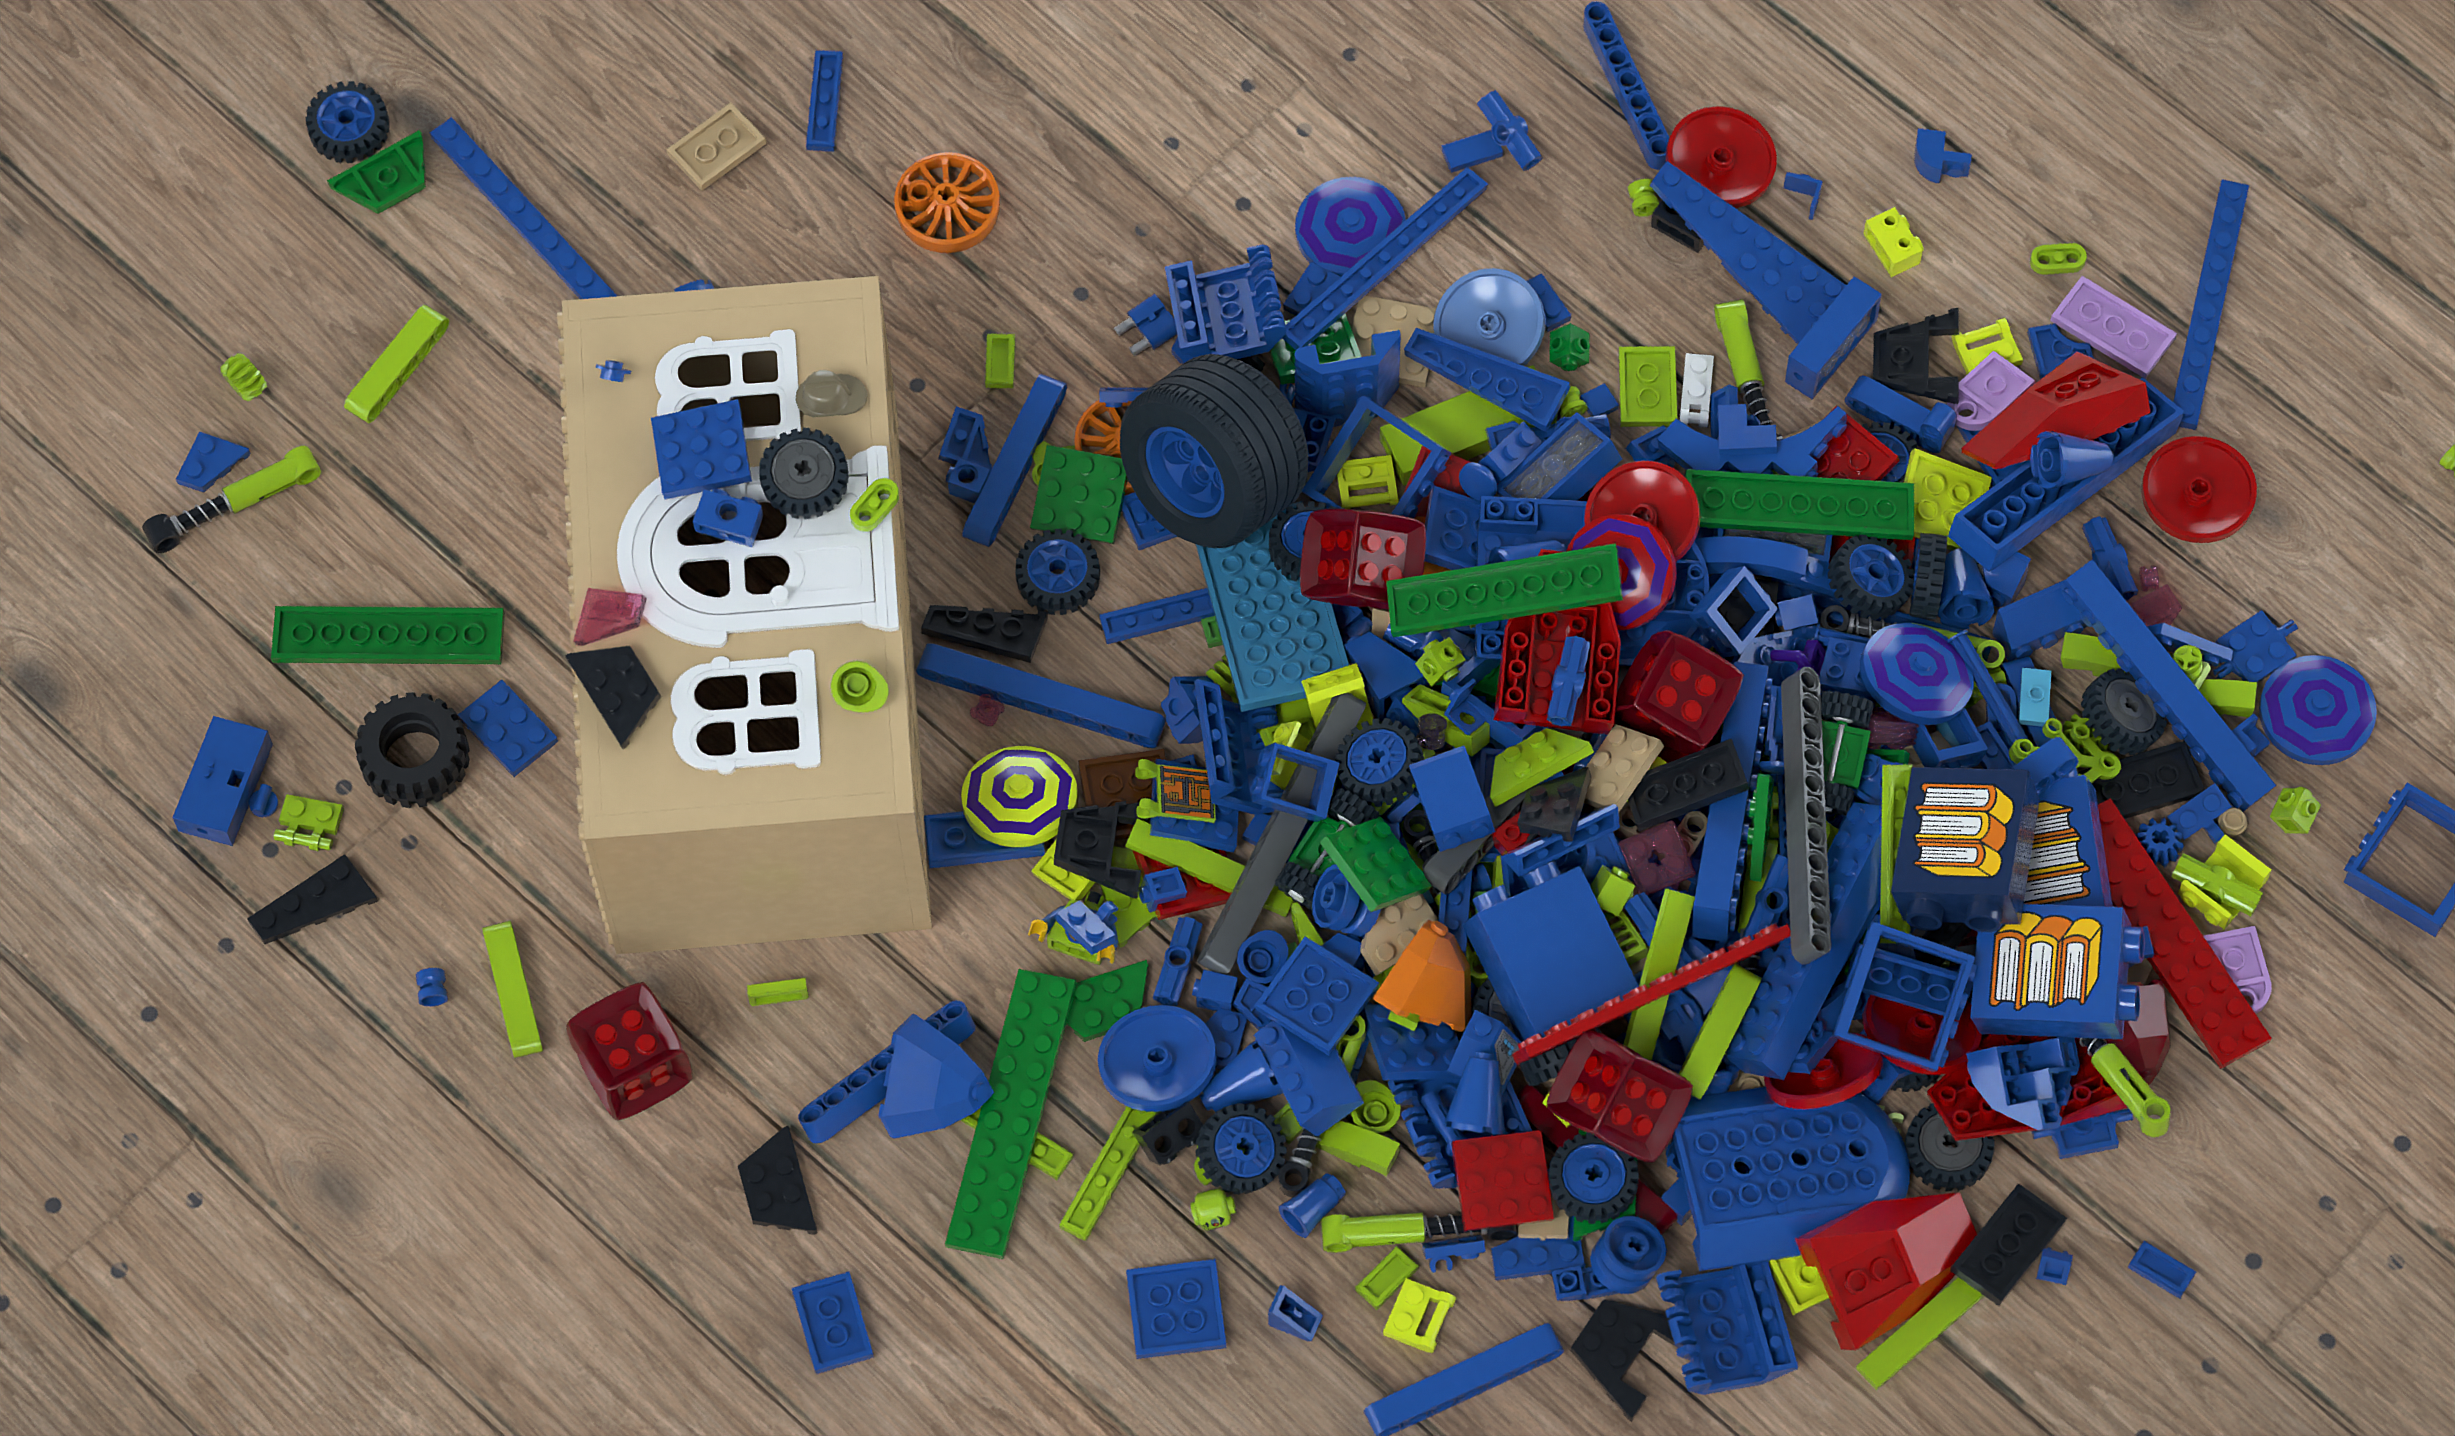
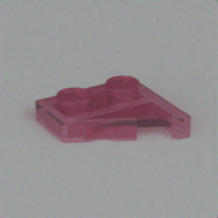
[2129,584,2182,626]
[573,588,647,646]

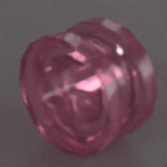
[2139,565,2159,592]

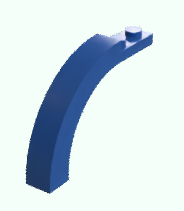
[1695,536,1844,600]

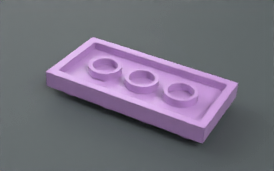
[2050,276,2177,379]

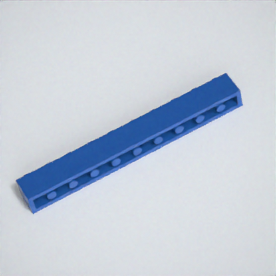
[2060,560,2276,812]

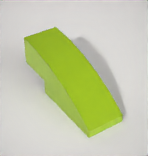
[2061,632,2125,676]
[2199,679,2257,718]
[1402,684,1490,756]
[1316,1121,1400,1177]

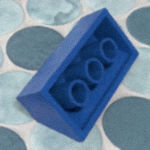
[1992,565,2104,661]
[1845,943,1974,1020]
[1254,1021,1364,1137]

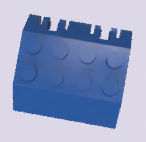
[1164,245,1286,359]
[1295,330,1401,427]
[1194,679,1284,815]
[1501,804,1620,897]
[1388,1078,1532,1189]
[1656,1261,1798,1395]

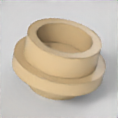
[2218,808,2248,837]

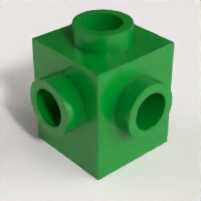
[1549,323,1590,372]

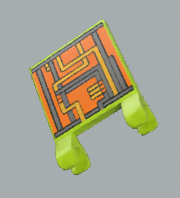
[1135,759,1216,823]

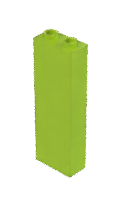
[1380,365,1560,486]

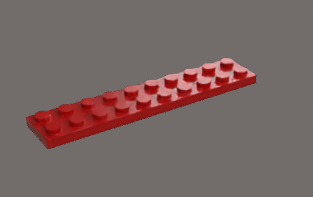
[2098,798,2272,1069]
[1512,923,1791,1065]

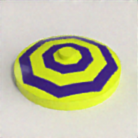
[961,746,1078,847]

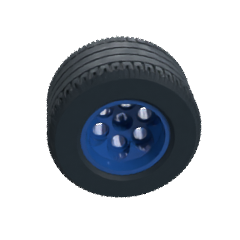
[1120,354,1308,548]

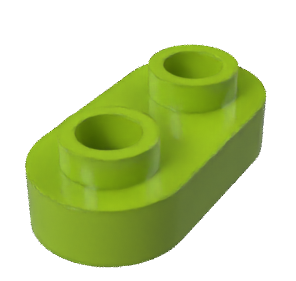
[2030,243,2087,275]
[850,478,899,532]

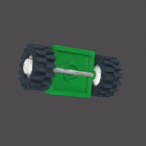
[1821,691,1874,816]
[1275,788,1381,910]

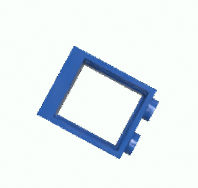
[1689,566,1778,658]
[1899,708,1988,768]
[1251,743,1339,822]

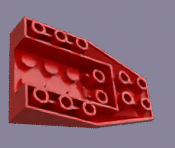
[1961,352,2150,469]
[1493,549,1621,735]
[1927,1034,2127,1141]
[1795,1192,1977,1350]

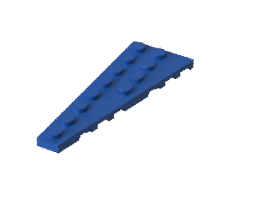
[1650,161,1846,344]

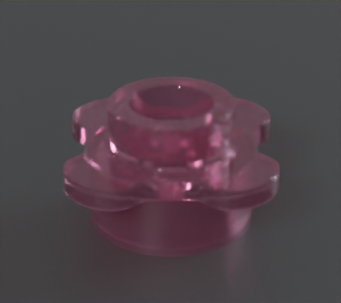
[970,694,1004,726]

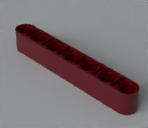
[1516,1084,1678,1235]

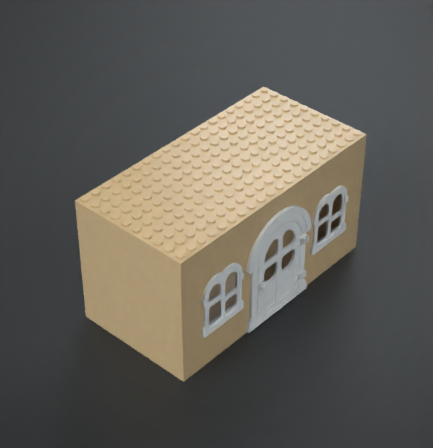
[557,276,932,954]

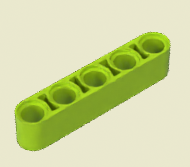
[344,305,449,423]
[482,920,543,1059]
[1678,963,1762,1100]

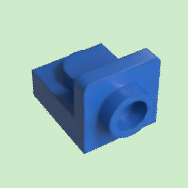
[1139,867,1187,912]

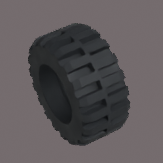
[355,692,470,808]

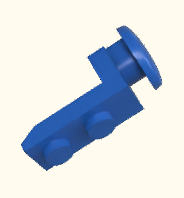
[1459,421,1543,501]
[1759,685,1784,775]

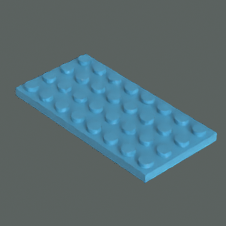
[1195,501,1349,712]

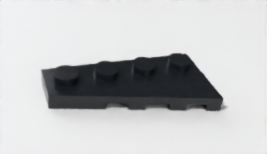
[921,605,1048,663]
[247,854,378,944]

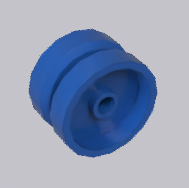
[1312,865,1381,936]
[1590,1216,1667,1294]

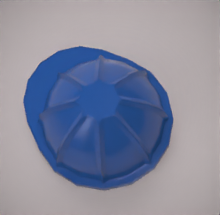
[1237,930,1288,984]

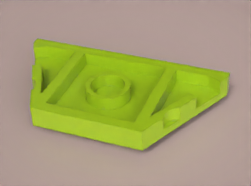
[1490,728,1594,807]
[1100,846,1157,948]

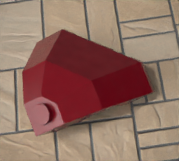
[2105,979,2171,1085]

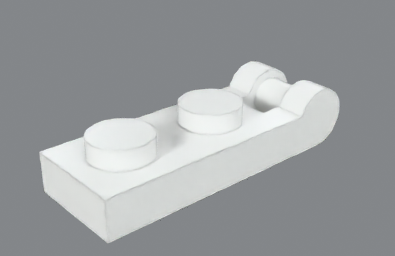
[1680,353,1714,428]

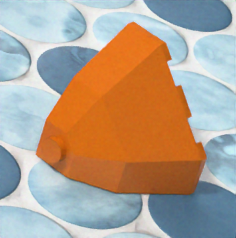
[1373,920,1472,1032]

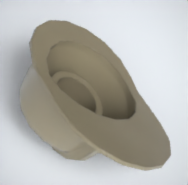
[795,370,867,417]

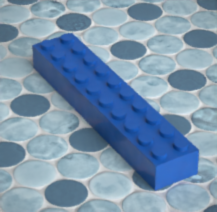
[1948,377,2184,572]
[1692,662,1773,942]
[1724,802,1882,1080]

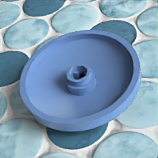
[1433,268,1546,366]

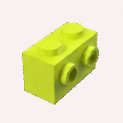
[1863,207,1924,277]

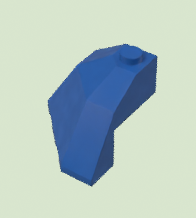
[878,1014,994,1139]
[1966,1037,2080,1130]

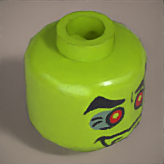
[1190,1188,1236,1231]

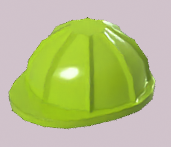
[830,661,889,712]
[1351,1080,1401,1134]

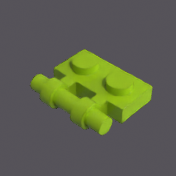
[274,794,344,851]

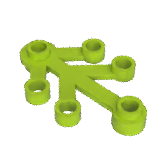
[2009,718,2121,783]

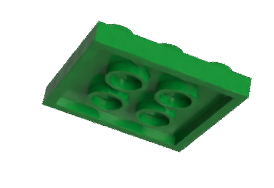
[1269,313,1362,385]
[1030,445,1128,545]
[1320,817,1432,912]

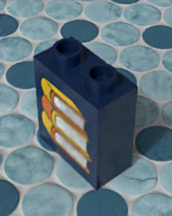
[1891,767,2040,932]

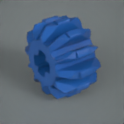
[2135,817,2184,868]

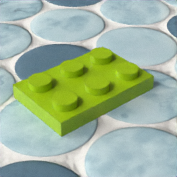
[1618,346,1677,427]

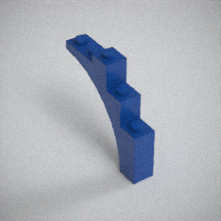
[1657,406,1847,477]

